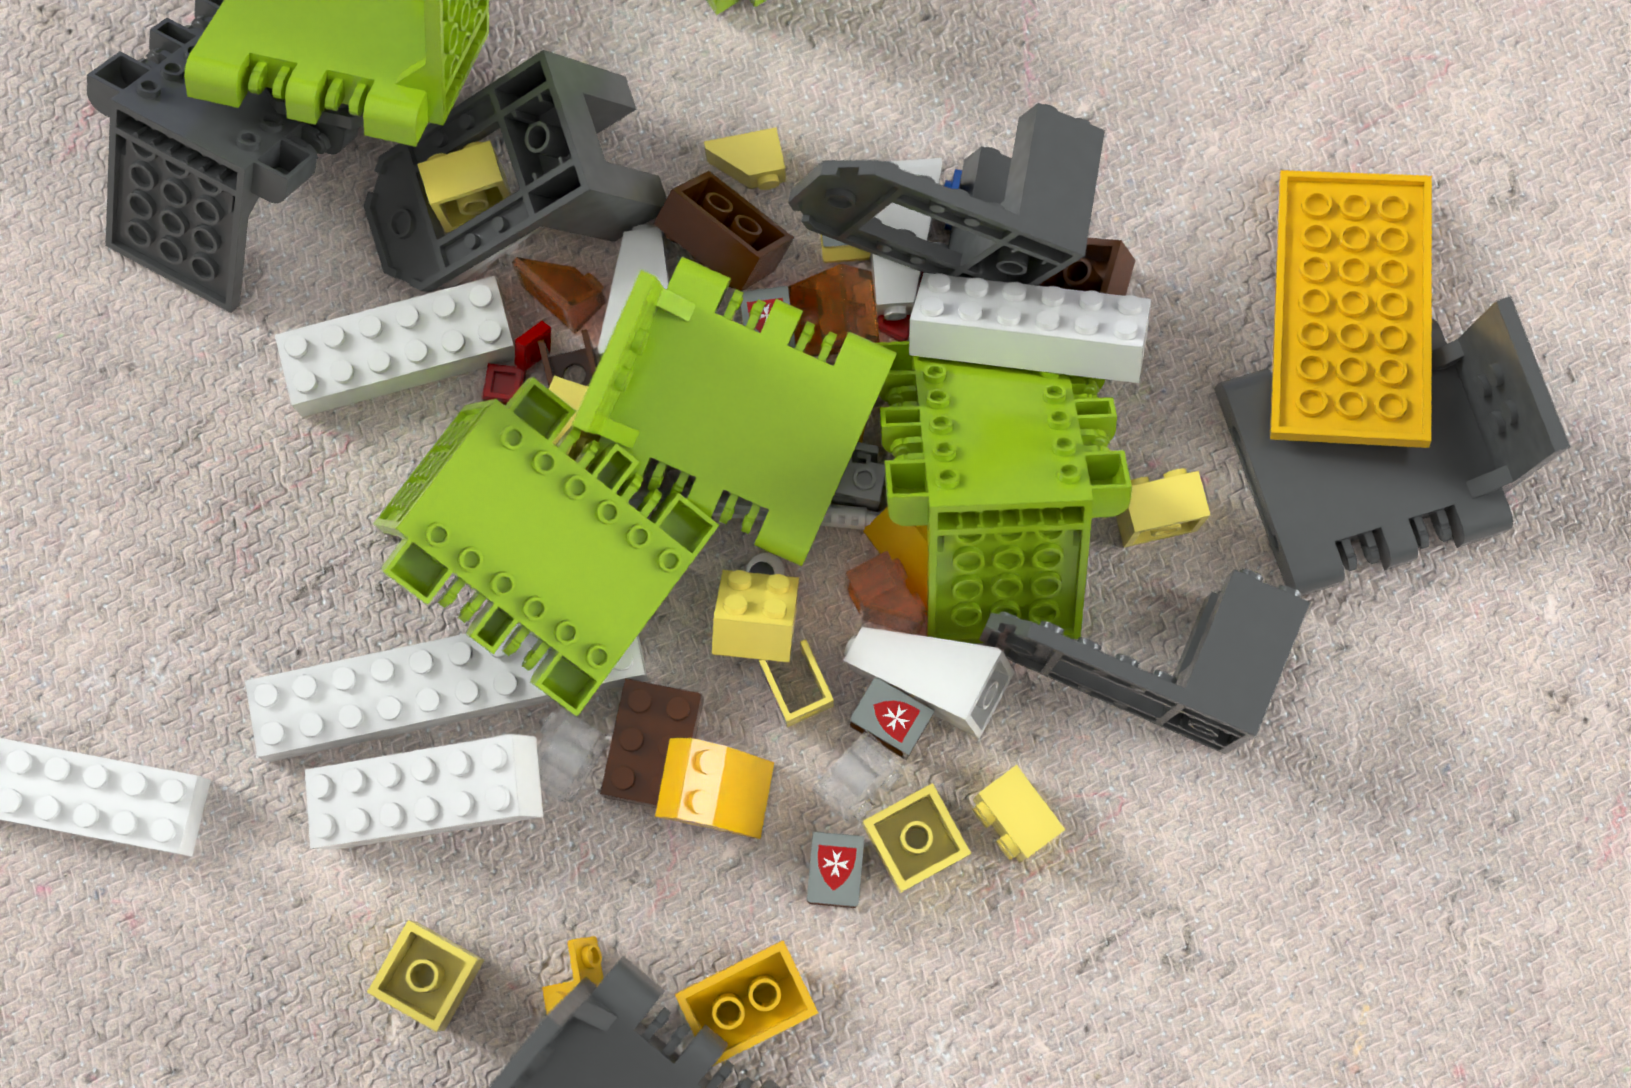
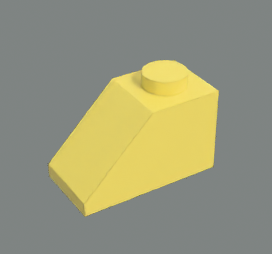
[704,127,786,190]

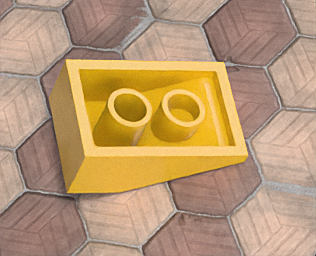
[655,738,774,839]

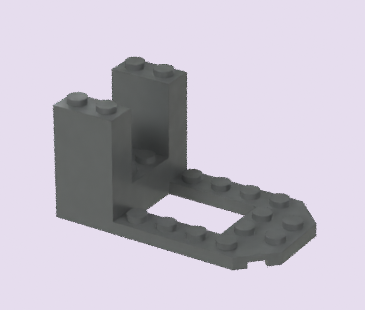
[363,50,667,292]
[788,103,1105,286]
[979,569,1310,754]

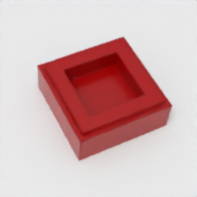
[514,321,551,371]
[482,363,527,405]

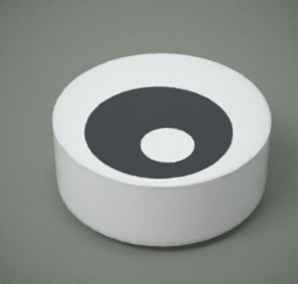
[746,553,785,575]

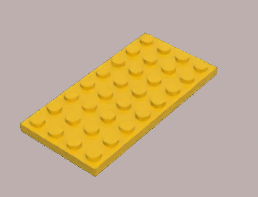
[1270,170,1432,448]

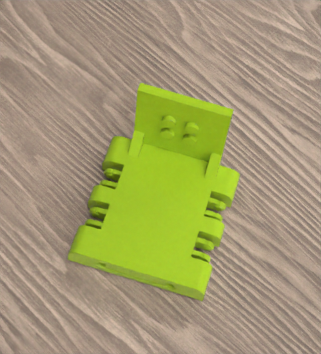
[185,0,489,147]
[572,257,897,567]
[876,341,1132,644]
[373,377,719,716]

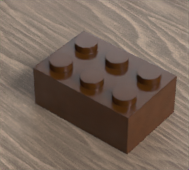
[653,171,794,292]
[600,678,704,808]

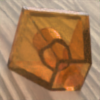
[512,257,606,334]

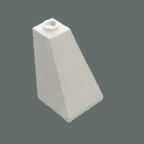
[870,158,942,320]
[598,224,669,359]
[843,627,1015,739]

